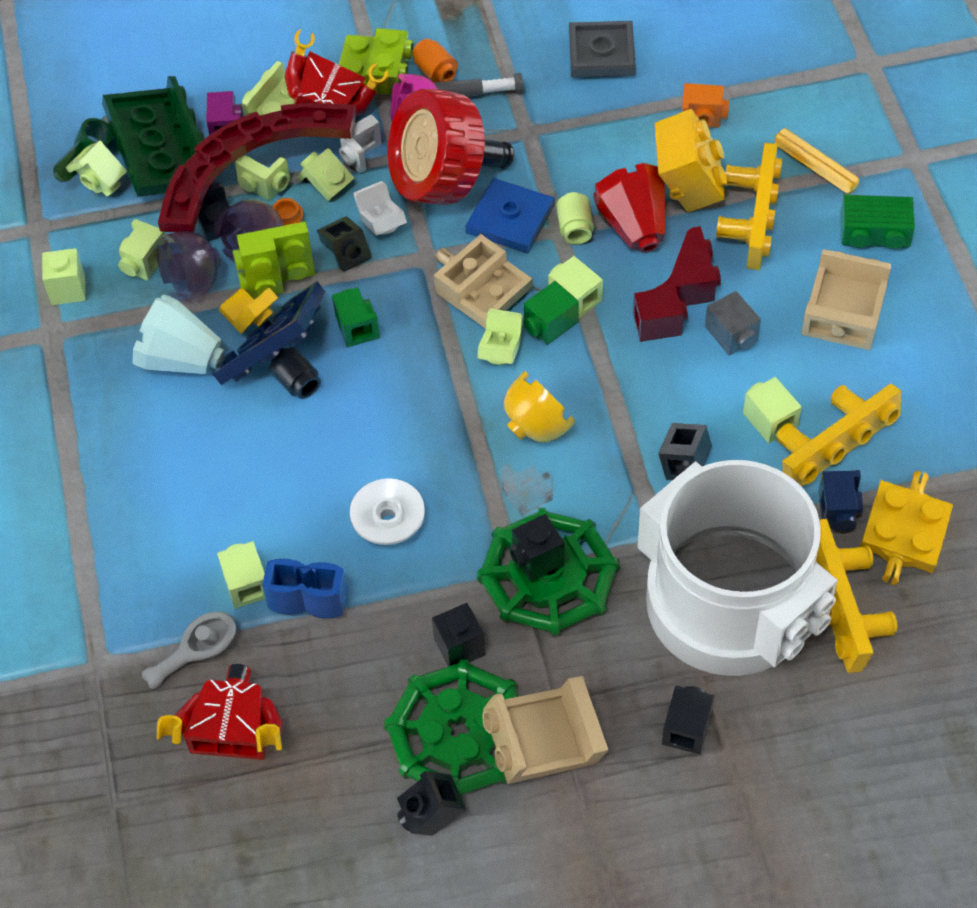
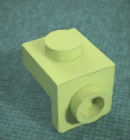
[297,148,354,202]
[235,154,290,201]
[477,309,523,365]

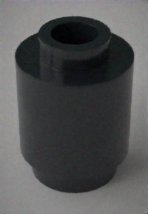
[269,347,321,399]

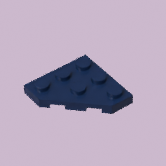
[213,281,325,385]

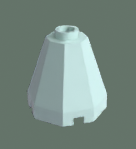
[132,294,224,374]

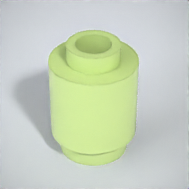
[556,192,594,245]

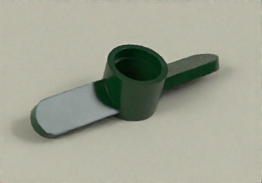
[53,115,113,183]

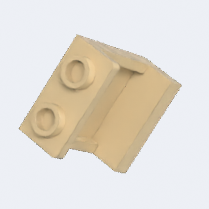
[801,249,892,350]
[482,676,608,784]

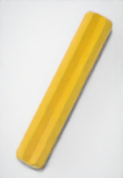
[774,128,860,194]

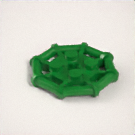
[477,507,620,636]
[384,659,519,795]

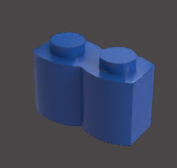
[262,559,348,618]

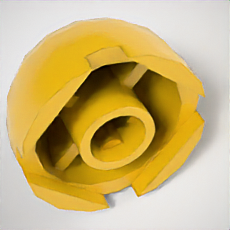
[504,371,576,443]

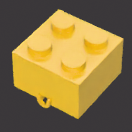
[654,108,727,213]

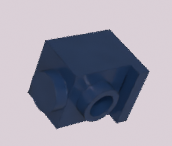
[818,470,863,532]

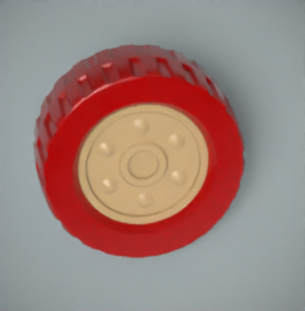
[387,89,514,205]

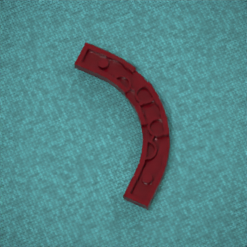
[158,103,356,234]

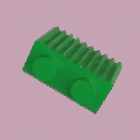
[840,194,915,249]

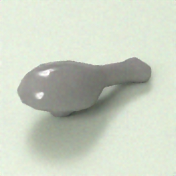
[142,612,237,689]

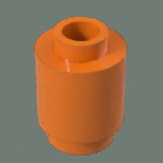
[412,39,458,83]

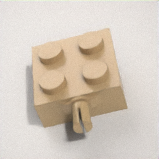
[433,234,533,329]

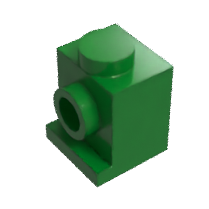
[332,287,380,348]

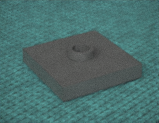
[569,21,636,77]

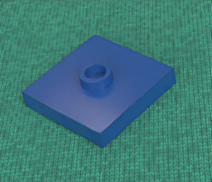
[465,178,555,254]

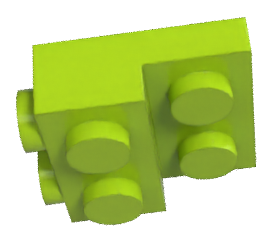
[339,28,414,95]
[233,221,316,299]

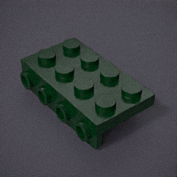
[102,76,205,197]

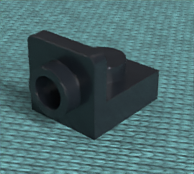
[197,182,239,242]
[317,216,371,271]

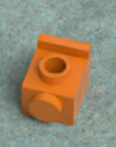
[682,83,729,128]

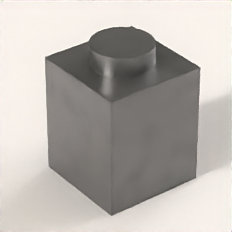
[705,291,761,356]

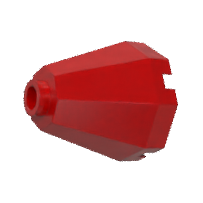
[593,163,665,253]

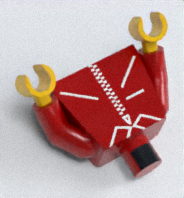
[284,29,388,118]
[156,664,283,760]

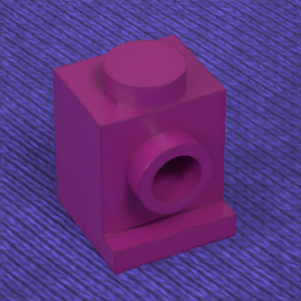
[206,91,243,135]

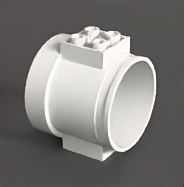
[637,460,838,676]

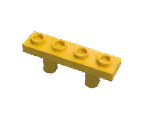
[716,143,782,270]
[777,383,901,487]
[816,519,898,673]

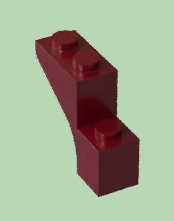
[633,226,721,342]

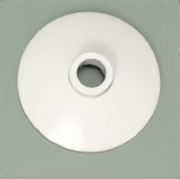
[350,479,425,545]

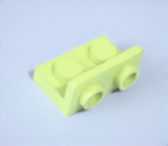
[242,61,294,116]

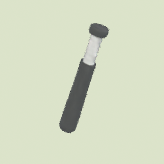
[434,73,523,97]

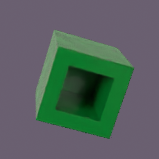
[523,281,579,345]

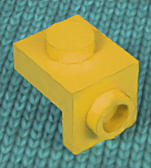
[218,288,278,334]

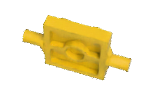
[859,471,953,585]

